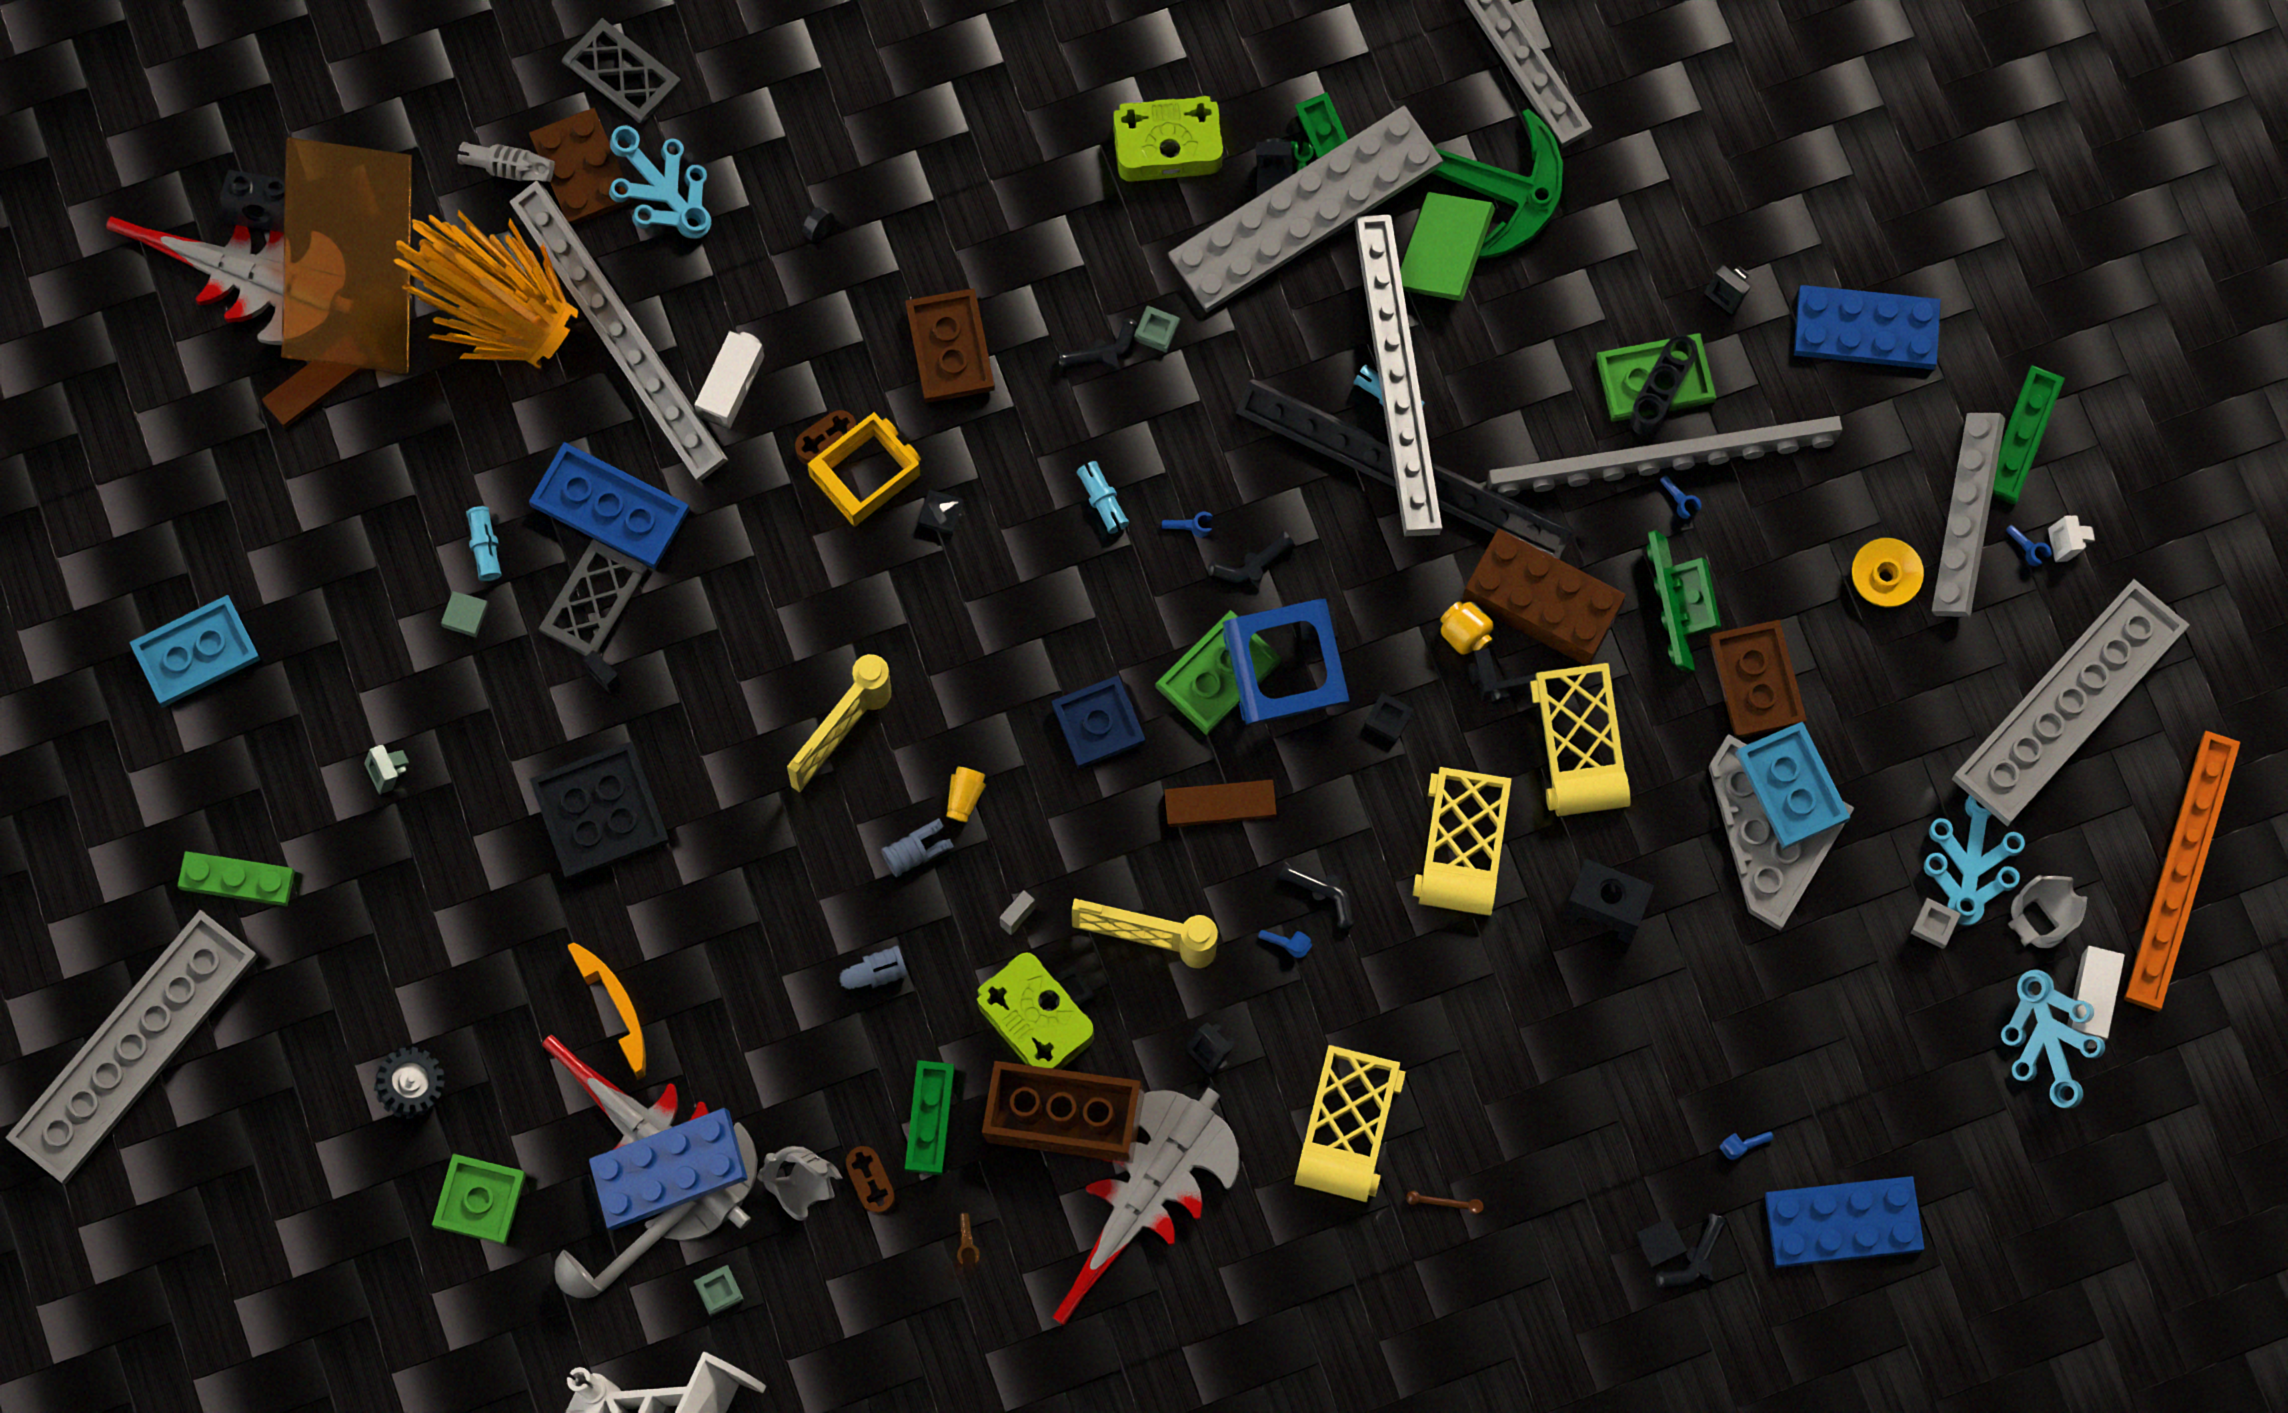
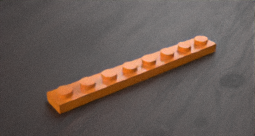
[2123,731,2240,1012]

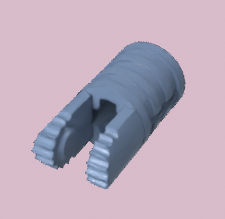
[881,818,954,878]
[839,946,908,990]

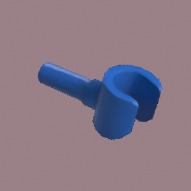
[1660,475,1701,519]
[1162,512,1213,538]
[2006,525,2052,566]
[1259,930,1312,958]
[1720,1131,1773,1160]

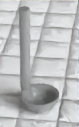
[554,1200,697,1298]

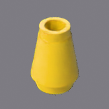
[946,766,986,823]

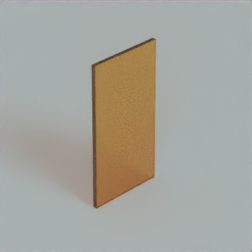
[281,137,412,373]

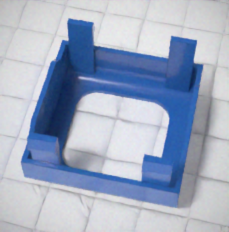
[1222,599,1350,726]

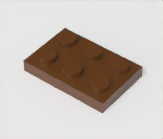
[529,108,634,227]
[905,288,995,403]
[1708,620,1807,739]

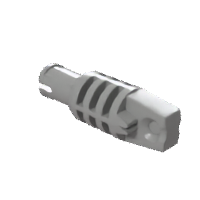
[458,142,555,182]

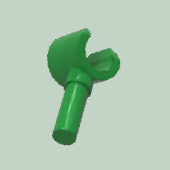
[1291,141,1314,172]

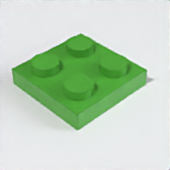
[432,1154,526,1246]

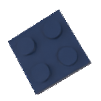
[1051,675,1146,769]

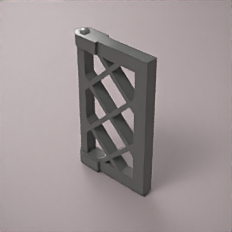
[562,18,681,124]
[539,539,648,656]

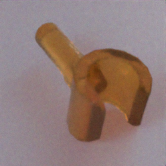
[957,1213,980,1264]

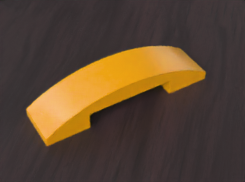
[568,942,646,1080]

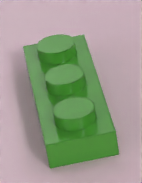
[178,851,295,907]

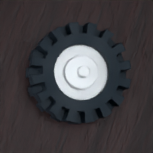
[374,1047,444,1119]

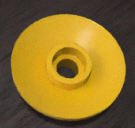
[1852,538,1924,607]

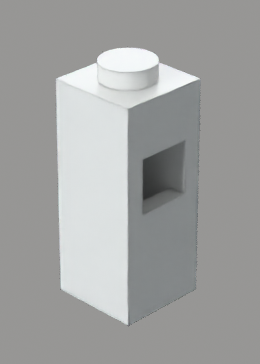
[694,331,764,430]
[2067,946,2125,1048]

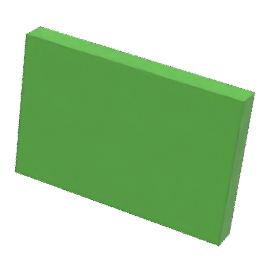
[1400,192,1495,301]
[1596,333,1716,422]
[1155,610,1282,735]

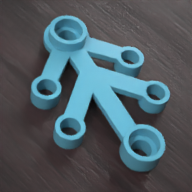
[609,126,711,239]
[1924,795,2025,926]
[2001,970,2105,1108]

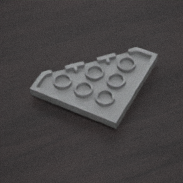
[1709,734,1854,931]

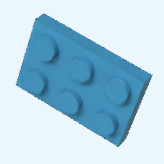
[129,595,261,708]
[1735,721,1851,850]

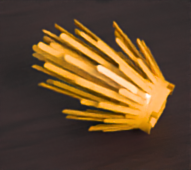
[393,210,579,368]

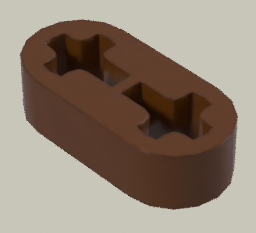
[795,410,856,465]
[846,1146,895,1216]

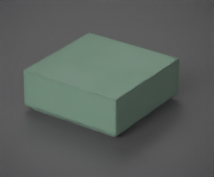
[1134,306,1180,353]
[441,591,488,637]
[694,1265,744,1316]

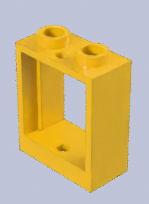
[807,412,921,527]

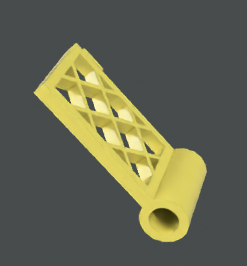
[787,654,891,792]
[1530,663,1630,817]
[1413,767,1511,916]
[1072,898,1218,968]
[1294,1045,1406,1202]

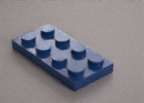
[1794,285,1941,370]
[529,442,690,569]
[589,1108,748,1231]
[1764,1176,1924,1268]

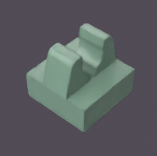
[364,745,409,795]

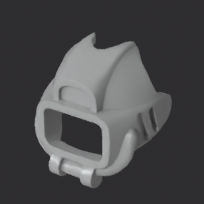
[2008,875,2087,948]
[757,1146,843,1221]

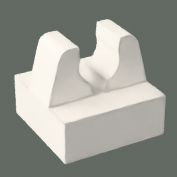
[2048,516,2095,562]

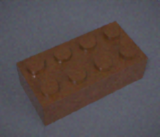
[1462,528,1626,666]
[982,1061,1145,1163]

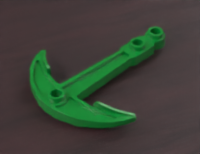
[1431,109,1563,259]

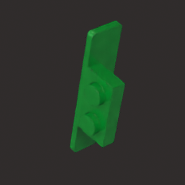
[1647,530,1721,673]

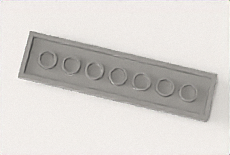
[1168,105,1443,313]
[1952,579,2189,827]
[5,910,258,1185]

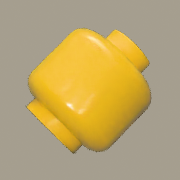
[1440,601,1494,655]

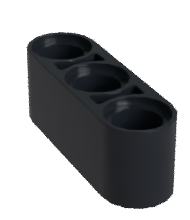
[1630,335,1697,436]

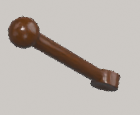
[1406,1191,1483,1215]

